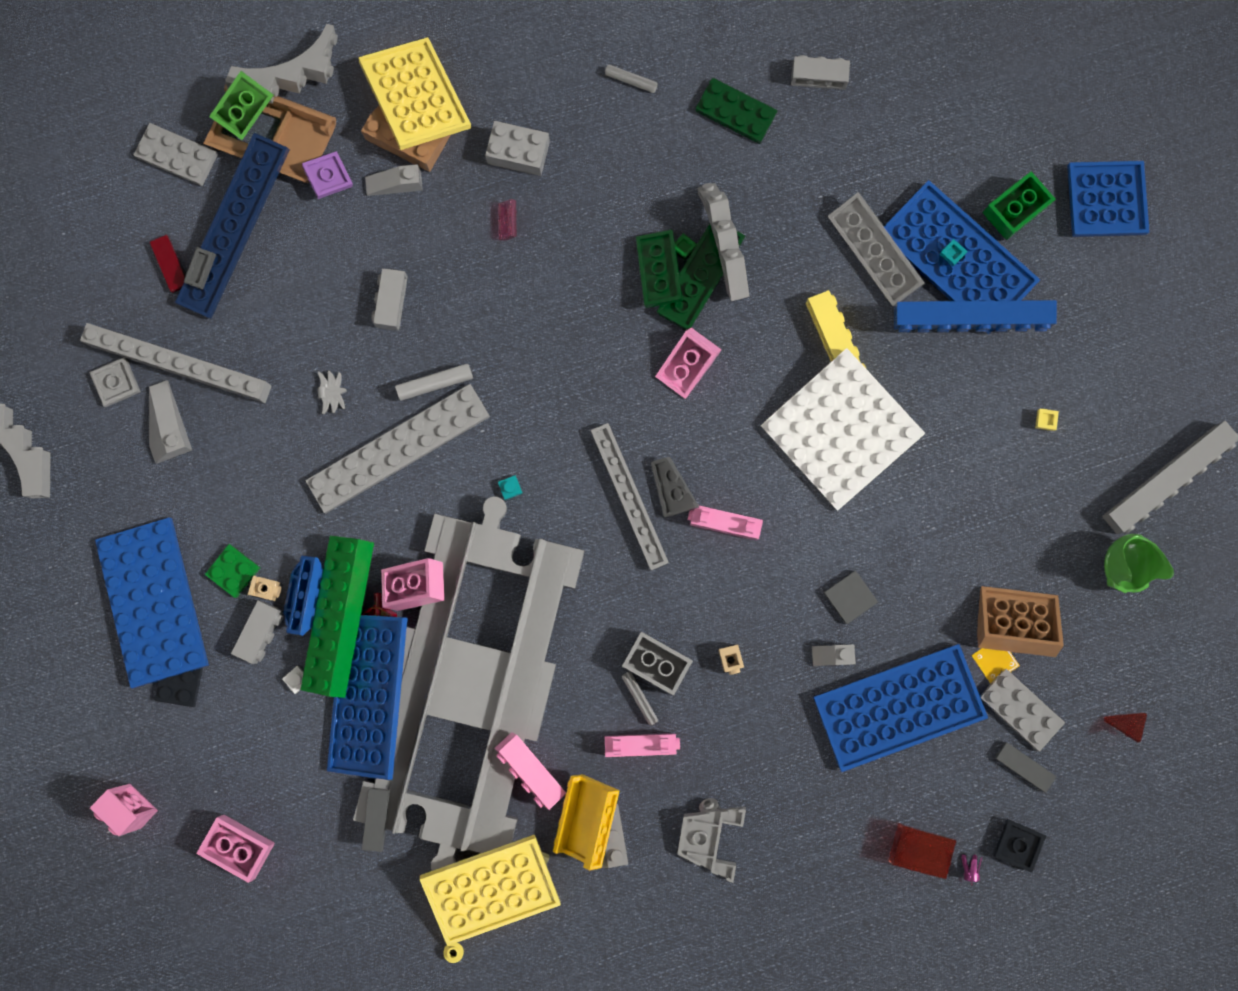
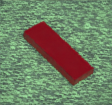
[150,234,186,293]

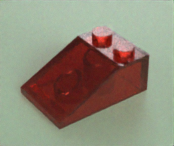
[888,823,956,879]

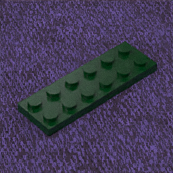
[657,224,745,331]

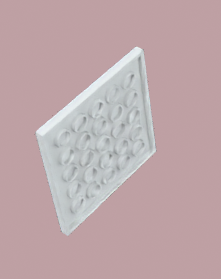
[761,348,925,511]

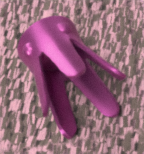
[961,854,982,886]

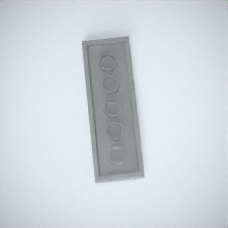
[828,193,925,306]

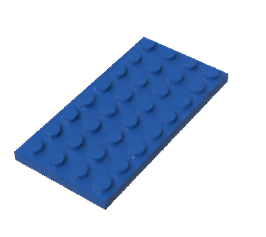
[884,180,1040,335]
[95,517,209,689]
[327,615,408,780]
[813,644,988,772]

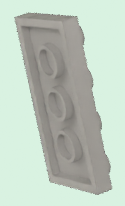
[134,123,218,186]
[980,669,1065,752]

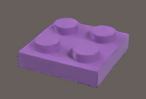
[302,151,353,199]

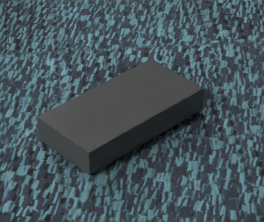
[184,247,216,290]

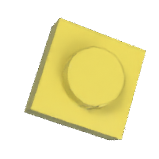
[1035,409,1059,431]

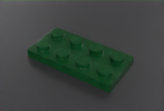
[695,78,778,144]
[636,230,683,308]

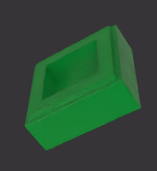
[675,233,697,260]

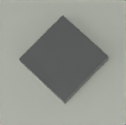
[824,571,878,624]

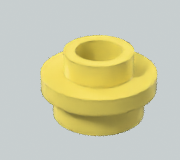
[443,942,464,963]

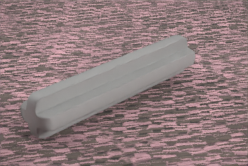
[605,65,657,93]
[622,672,658,726]

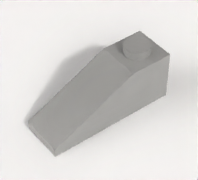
[365,164,423,196]

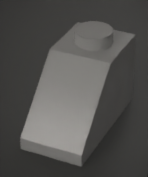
[812,644,856,666]

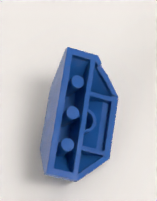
[283,556,323,636]

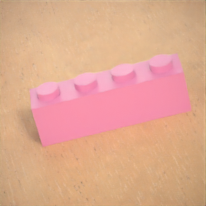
[494,732,566,810]

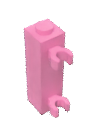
[687,506,763,541]
[605,733,680,757]

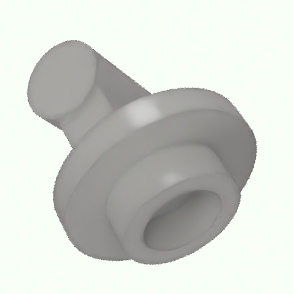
[699,798,721,812]

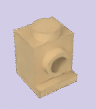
[248,576,281,601]
[718,645,744,675]

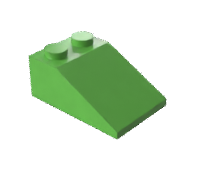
[209,71,274,140]

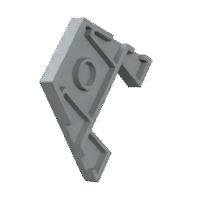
[677,806,746,883]

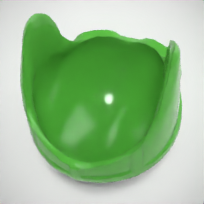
[1104,534,1174,593]

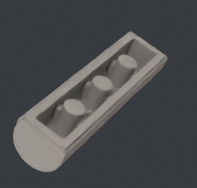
[395,364,473,401]

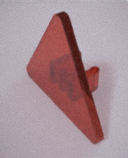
[1104,713,1147,742]

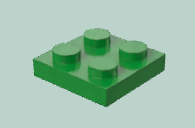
[205,544,261,598]

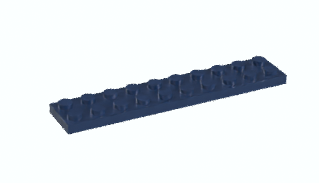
[175,133,290,319]

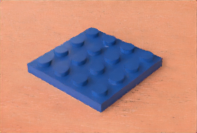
[1067,161,1150,237]

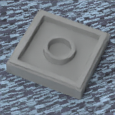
[89,357,141,407]

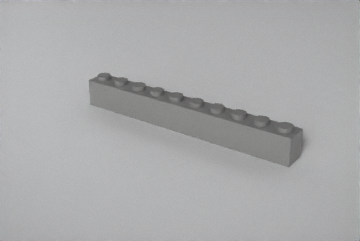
[80,323,272,403]

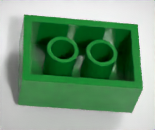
[982,171,1056,241]

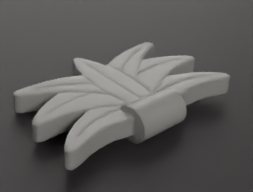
[318,371,347,415]

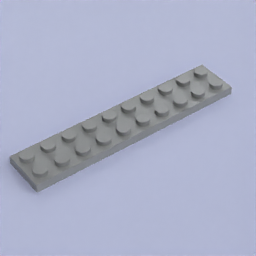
[305,384,490,514]

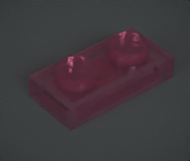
[498,199,517,241]

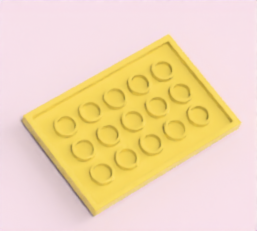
[359,38,471,150]
[420,834,561,946]

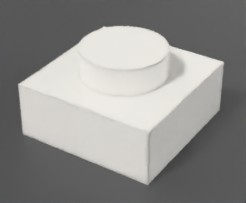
[282,666,304,694]

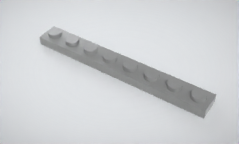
[591,423,669,571]

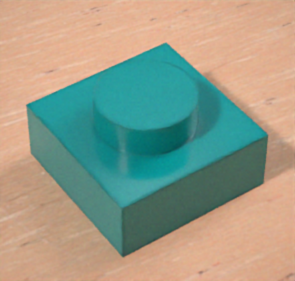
[939,239,968,267]
[498,475,523,501]

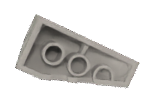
[149,380,192,464]

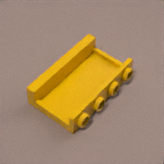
[553,774,620,871]

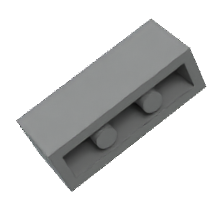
[791,55,850,90]
[372,268,408,331]
[231,600,283,664]

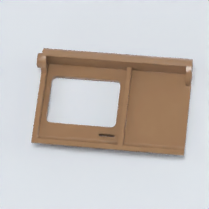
[203,84,336,183]

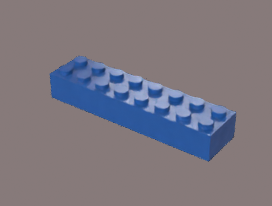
[894,300,1057,333]

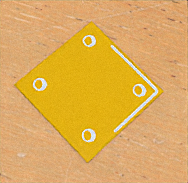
[971,648,1020,684]

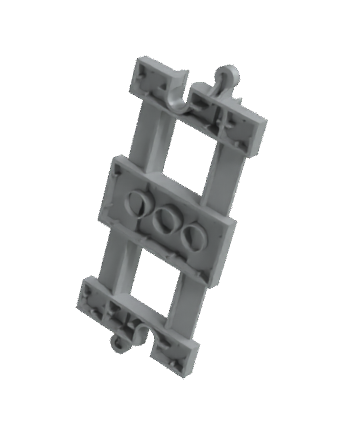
[353,497,584,871]

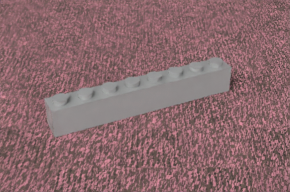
[1102,421,1238,534]

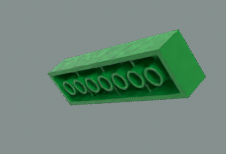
[300,535,374,698]

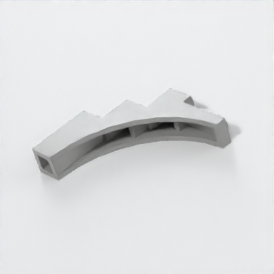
[225,24,338,103]
[697,183,750,301]
[0,404,50,499]

